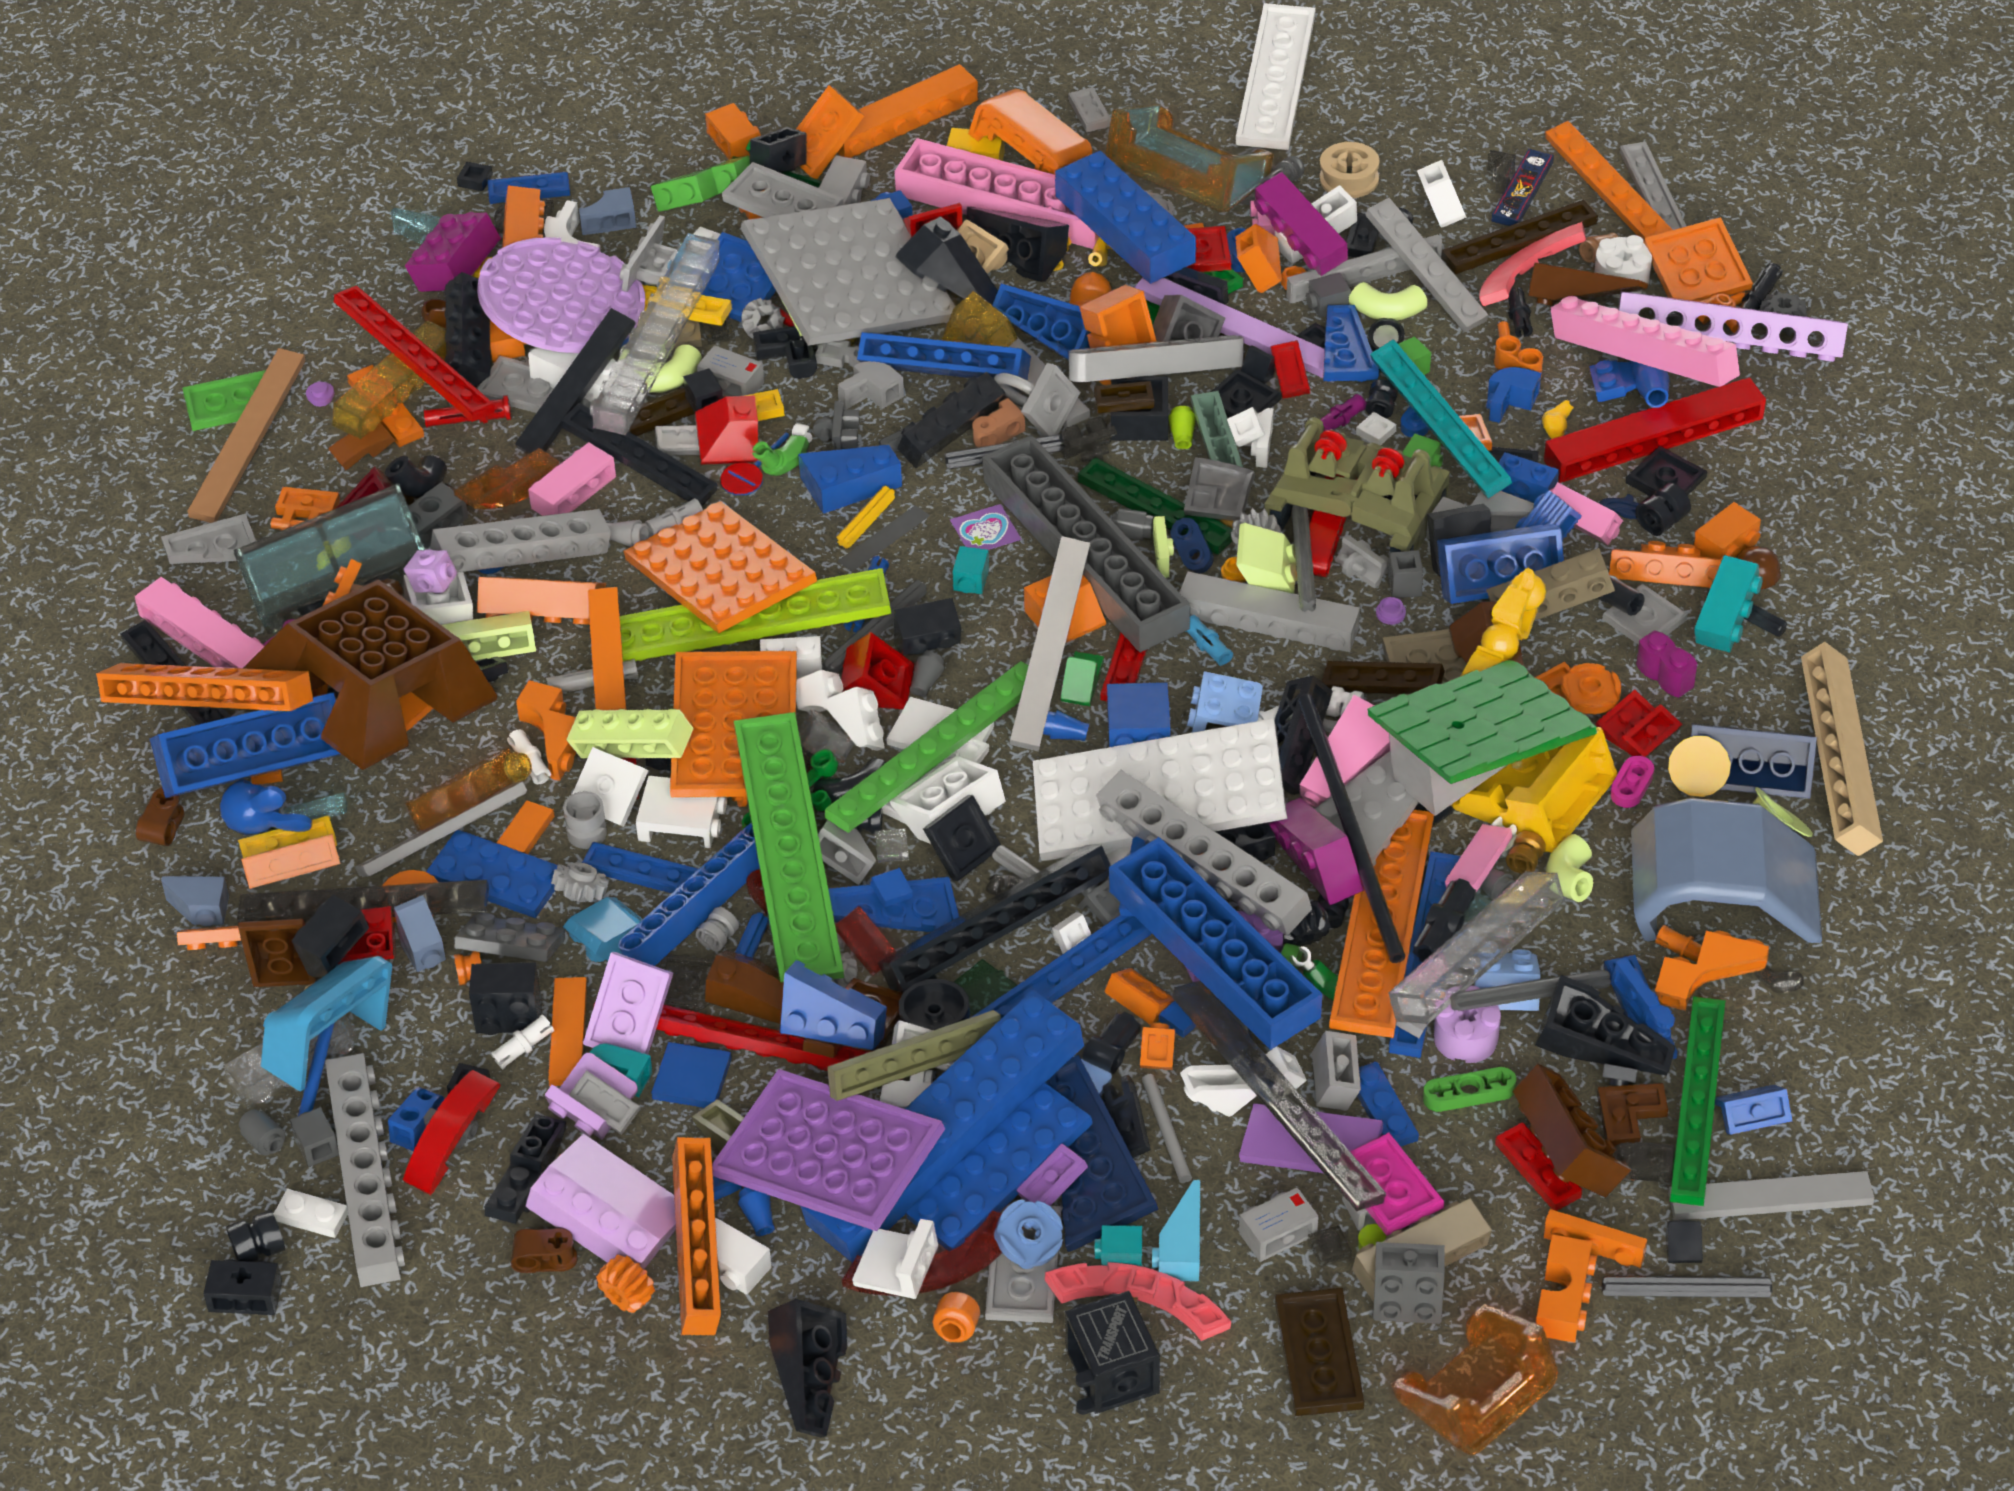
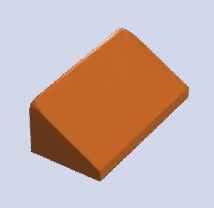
[1105,968,1176,1024]

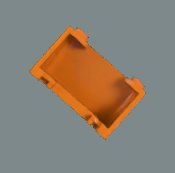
[968,88,1093,175]

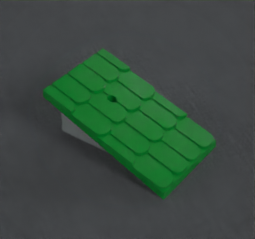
[1367,660,1597,816]

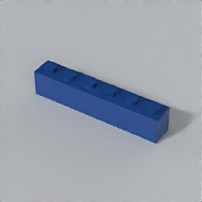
[857,332,1031,380]

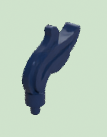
[1599,494,1639,519]

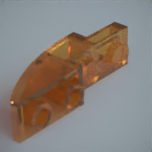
[454,448,559,510]
[405,748,521,831]

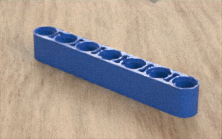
[618,823,760,966]

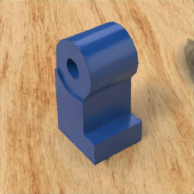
[388,1087,444,1151]

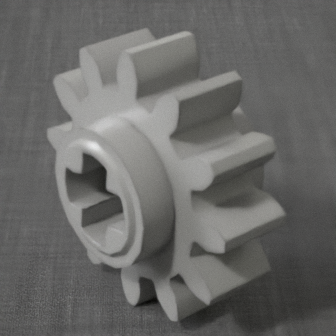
[551,862,609,902]

